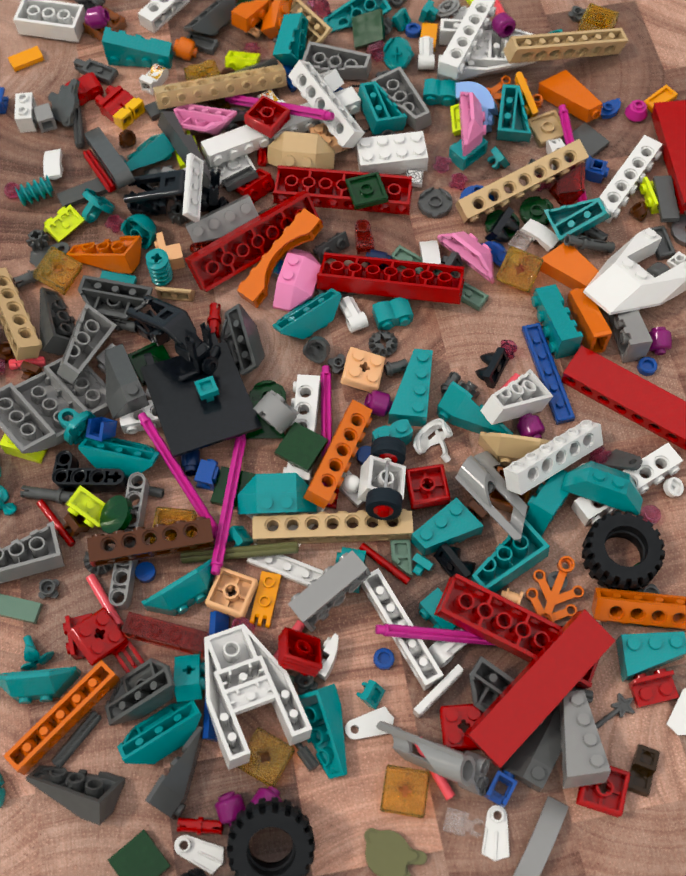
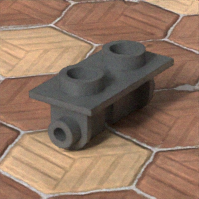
[313,231,350,263]

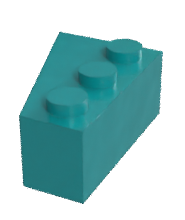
[272,13,308,67]
[544,197,612,243]
[616,631,686,682]

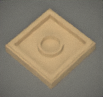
[528,110,564,148]

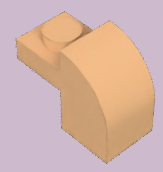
[154,232,186,270]

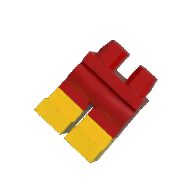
[94,85,146,131]

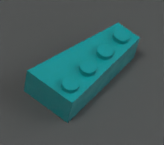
[102,27,174,69]
[388,349,433,427]
[472,519,550,593]

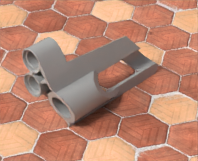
[455,451,528,542]
[376,721,490,796]

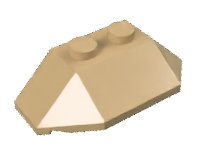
[290,0,333,48]
[267,131,335,169]
[478,432,549,467]

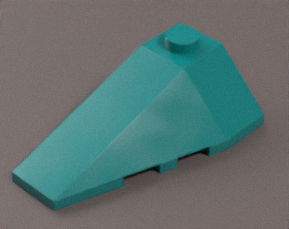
[108,133,175,177]
[437,381,513,435]
[298,684,347,779]

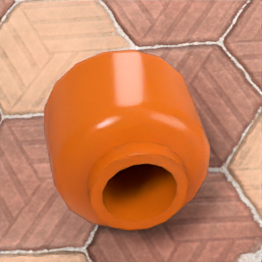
[173,36,198,61]

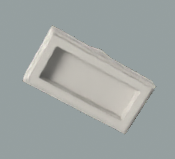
[339,470,365,508]

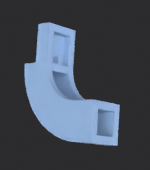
[456,81,499,133]

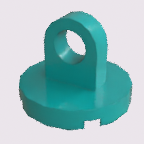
[383,37,414,70]
[82,188,115,223]
[58,408,96,445]

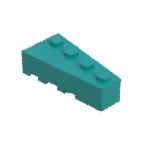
[531,284,583,359]

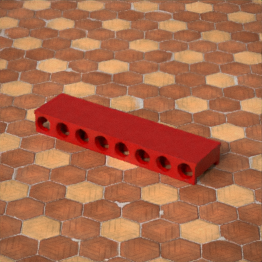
[651,100,686,214]
[273,165,412,215]
[184,190,323,292]
[317,252,464,304]
[561,345,686,450]
[434,573,599,689]
[464,609,616,768]

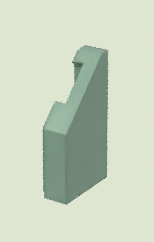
[390,539,413,577]

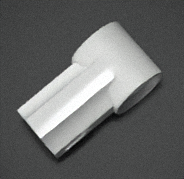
[418,36,435,70]
[339,296,369,333]
[428,627,468,668]

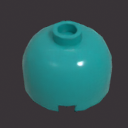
[121,214,157,250]

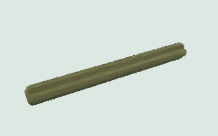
[180,541,299,563]

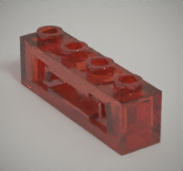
[122,612,209,658]

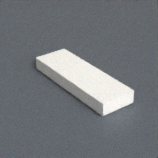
[413,664,463,718]

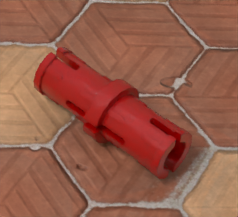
[207,302,222,338]
[177,817,223,835]

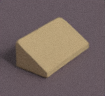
[155,286,195,302]

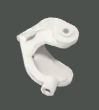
[413,418,453,463]

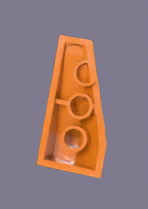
[65,236,142,274]

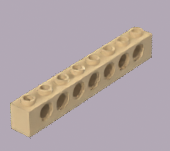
[503,28,628,64]
[153,64,287,110]
[455,139,589,223]
[252,509,413,545]

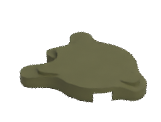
[364,828,427,876]

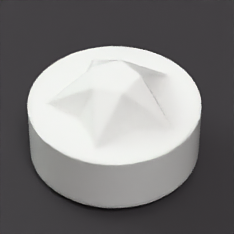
[663,477,684,498]

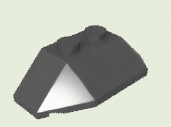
[183,0,236,36]
[78,275,153,320]
[220,304,265,375]
[469,656,545,725]
[105,658,175,726]

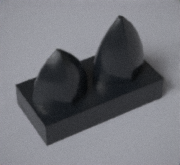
[485,207,520,243]
[475,347,509,388]
[434,542,476,579]

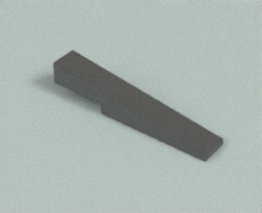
[158,111,211,188]

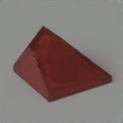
[549,162,585,206]

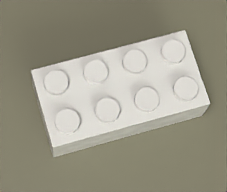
[13,0,86,43]
[356,131,428,175]

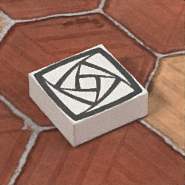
[406,169,423,187]

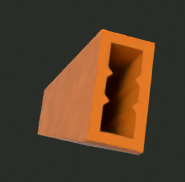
[538,70,602,123]
[538,243,598,290]
[567,288,612,353]

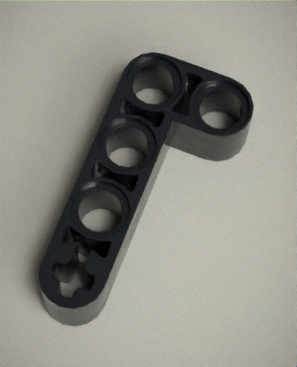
[52,450,129,493]

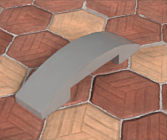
[513,796,568,876]

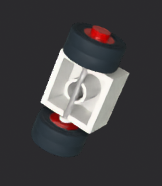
[358,436,406,520]

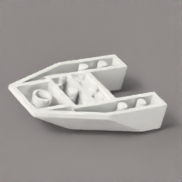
[437,18,537,81]
[583,228,686,315]
[204,624,312,770]

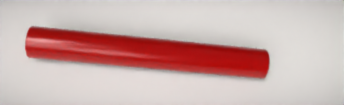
[36,499,76,547]
[359,543,411,585]

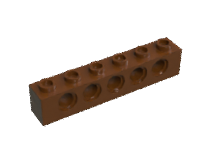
[87,517,214,567]

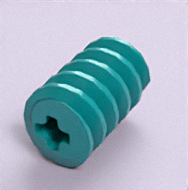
[14,175,54,206]
[145,248,173,286]

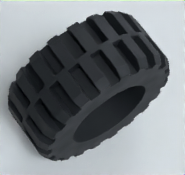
[582,511,665,591]
[227,797,315,876]

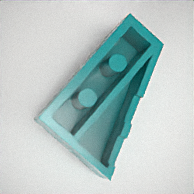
[358,81,408,135]
[496,84,532,143]
[525,470,570,537]
[411,497,484,556]

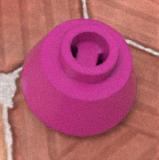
[625,100,648,122]

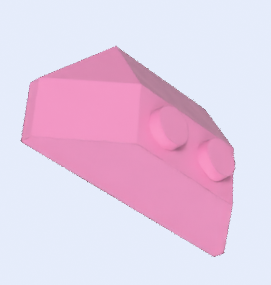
[459,92,486,156]
[174,104,237,136]
[437,231,495,284]
[273,248,321,312]

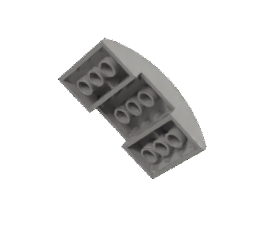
[0,357,110,454]

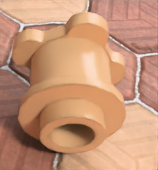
[500,588,524,605]

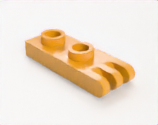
[514,71,539,118]
[249,571,282,628]

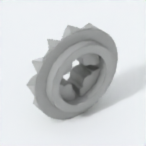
[437,0,461,19]

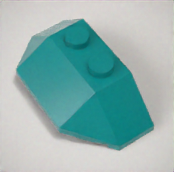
[272,288,342,339]
[78,437,160,477]
[561,461,643,516]
[237,473,317,515]
[141,558,215,616]
[0,666,81,704]
[117,700,202,764]

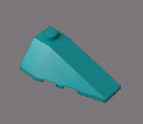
[322,0,392,33]

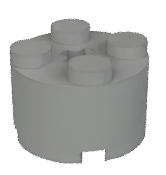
[253,390,299,434]

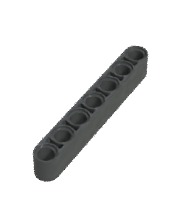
[84,127,135,189]

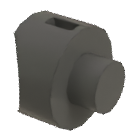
[303,336,331,363]

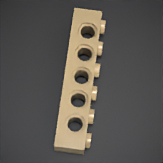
[0,268,42,360]

